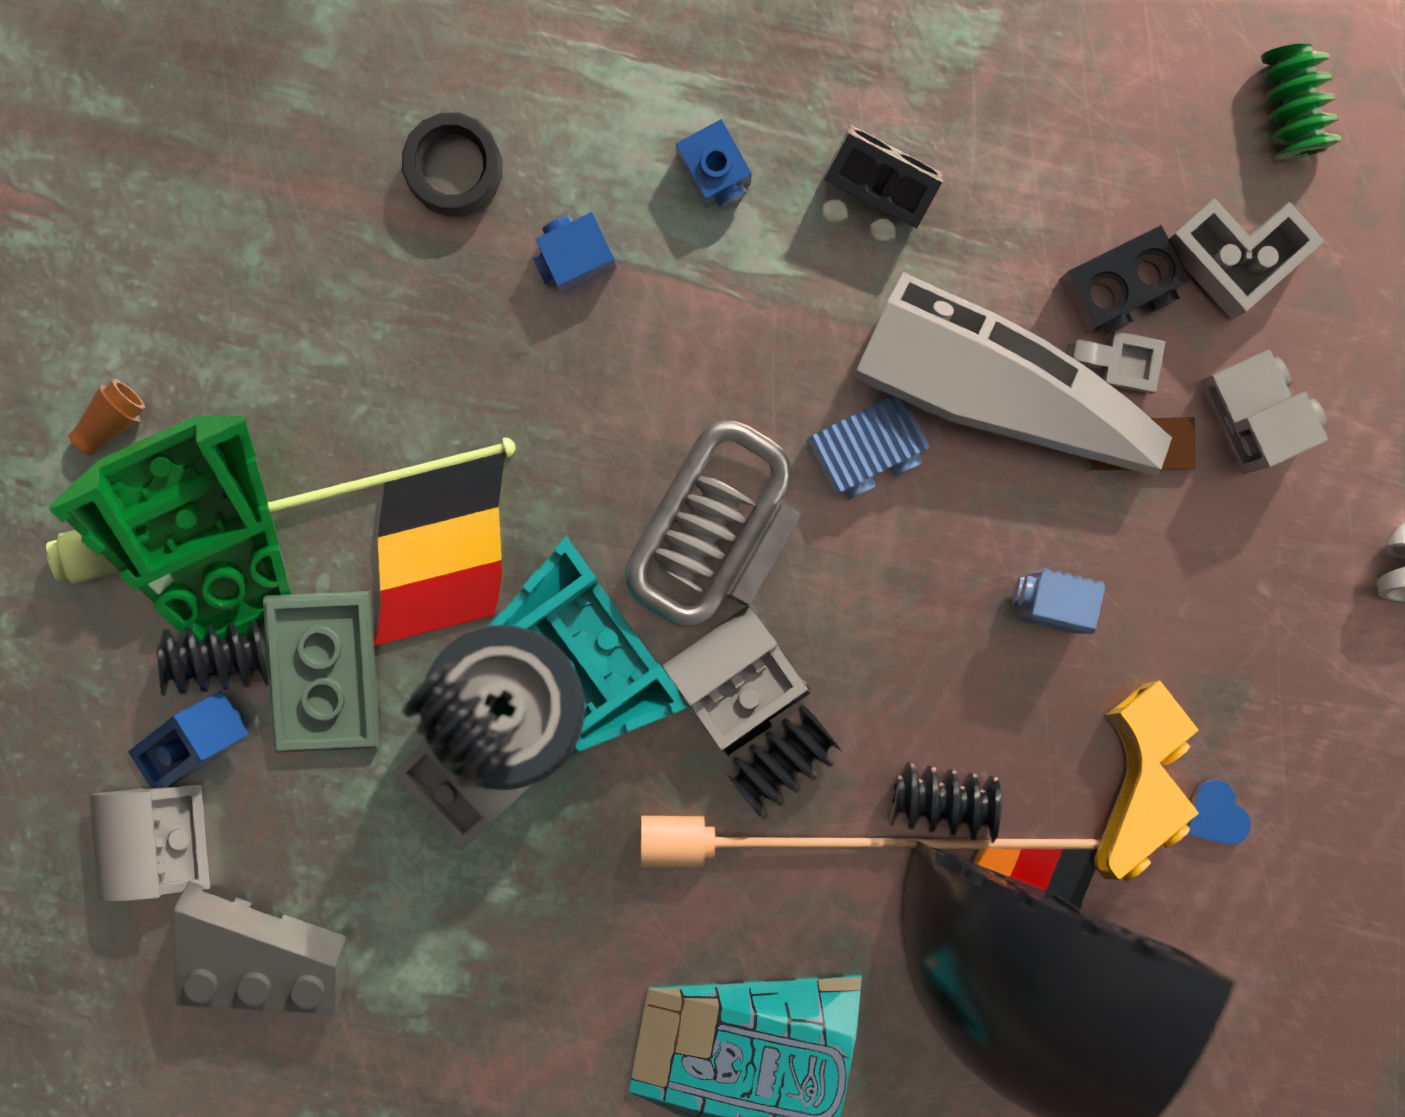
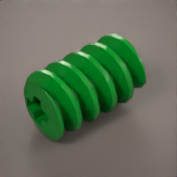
[1261,43,1342,160]

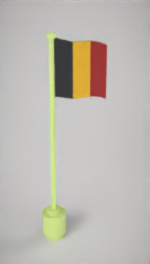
[46,438,515,646]

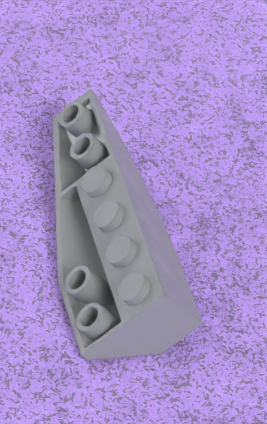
[853,272,1172,476]

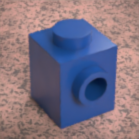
[676,119,752,208]
[532,212,616,293]

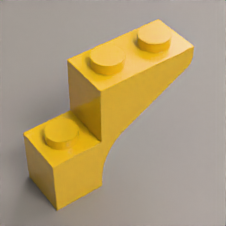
[1094,680,1199,881]

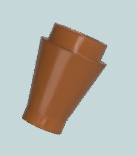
[68,379,145,456]

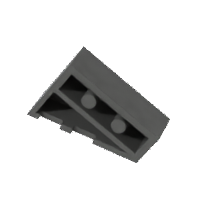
[173,881,346,1014]

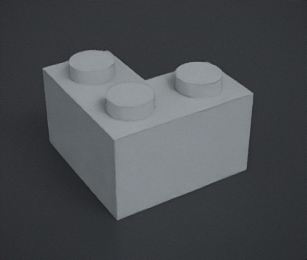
[1168,198,1325,320]
[1201,349,1328,474]

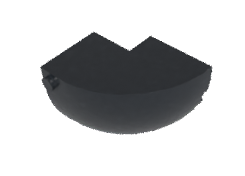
[903,841,1236,1117]

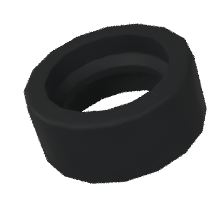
[402,112,503,216]

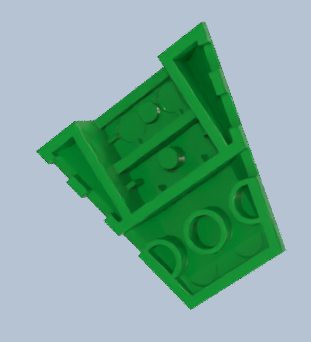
[49,415,292,641]

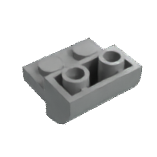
[662,606,808,750]
[392,739,532,849]
[89,783,210,901]

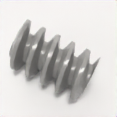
[654,476,756,594]

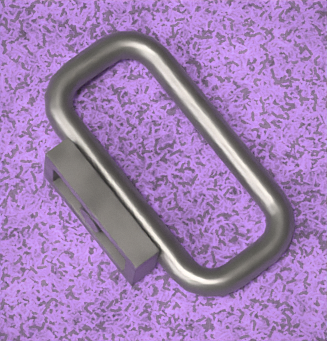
[625,420,802,627]

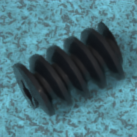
[157,620,269,697]
[402,662,522,788]
[727,705,843,819]
[889,762,1003,843]

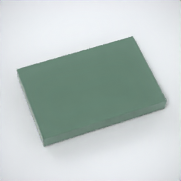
[263,591,381,753]

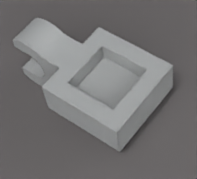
[1068,331,1166,394]

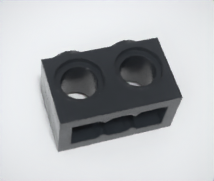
[824,124,942,229]
[1060,225,1190,336]

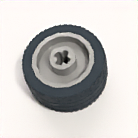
[420,625,585,790]

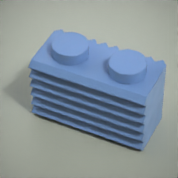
[806,396,930,500]
[1012,568,1105,634]

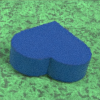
[1187,779,1251,845]

